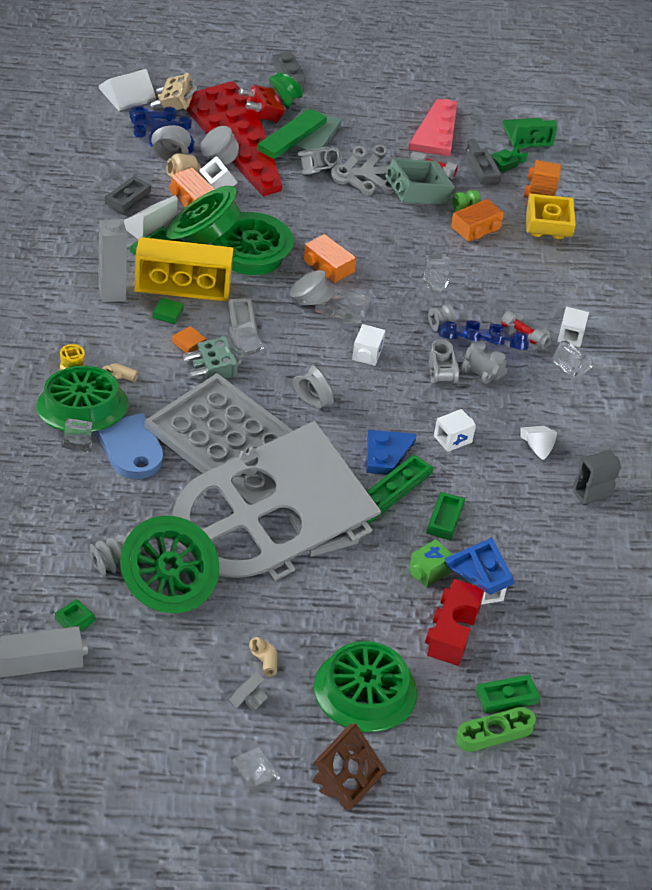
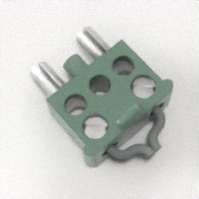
[183,336,244,379]

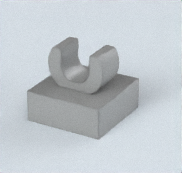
[229,671,268,711]

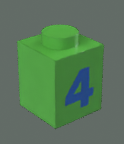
[409,539,453,587]

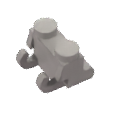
[461,340,508,384]

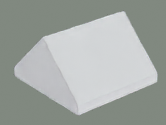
[99,69,156,111]
[124,195,178,239]

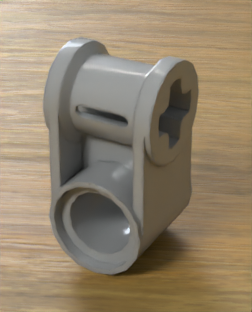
[298,147,342,174]
[428,339,459,384]

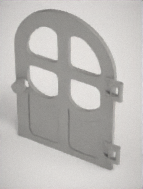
[173,421,381,581]

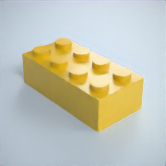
[134,237,234,302]

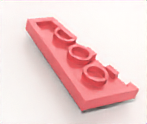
[408,99,457,156]

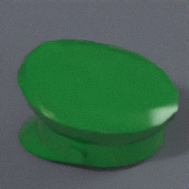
[268,72,303,108]

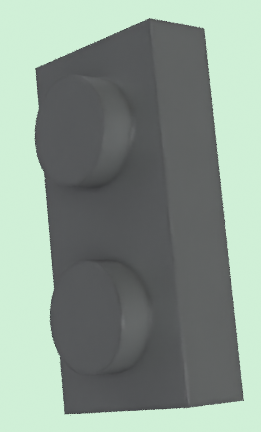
[105,176,151,213]

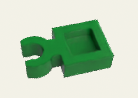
[490,147,528,173]

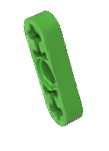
[456,707,536,752]

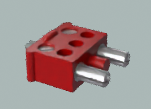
[238,84,286,123]

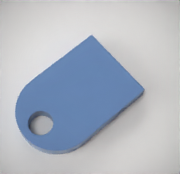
[95,413,163,479]

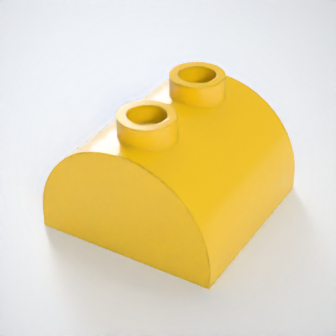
[526,194,576,239]

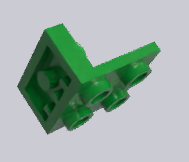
[502,118,558,148]

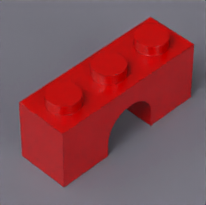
[425,579,485,666]

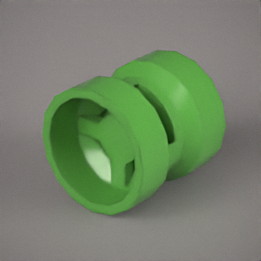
[452,190,481,212]

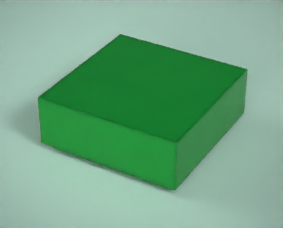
[153,298,184,324]
[55,599,95,631]

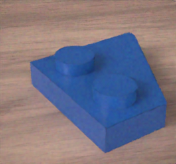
[366,430,416,475]
[445,538,515,595]

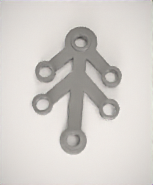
[331,145,395,196]

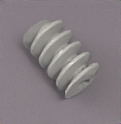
[89,531,151,576]

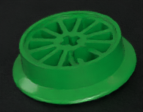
[166,186,240,245]
[212,212,294,275]
[36,366,129,433]
[120,516,219,613]
[314,641,417,732]

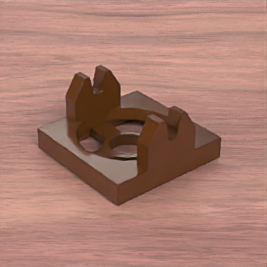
[313,723,387,810]

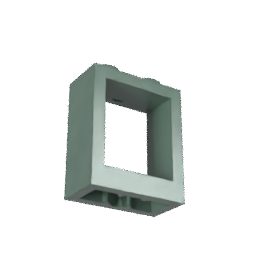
[385,158,455,205]

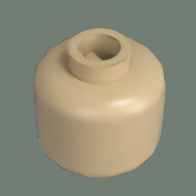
[166,154,201,178]

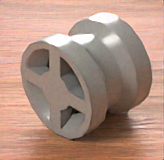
[428,305,456,331]

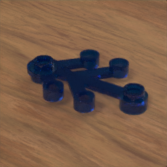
[129,106,195,153]
[437,320,530,350]

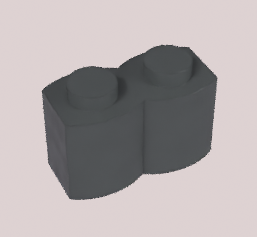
[574,450,621,505]

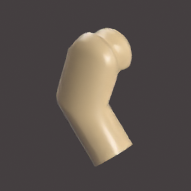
[102,363,139,382]
[249,637,277,677]

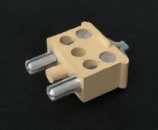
[151,72,199,113]

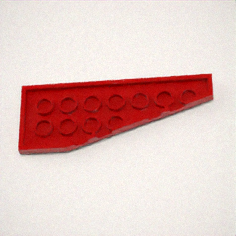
[185,81,282,197]

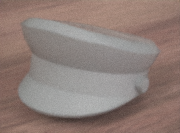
[151,125,191,160]
[200,126,239,165]
[289,270,334,305]
[293,365,334,409]

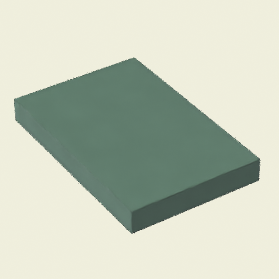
[288,108,341,153]

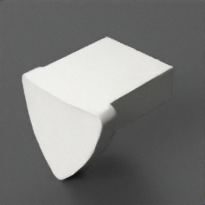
[521,426,557,459]

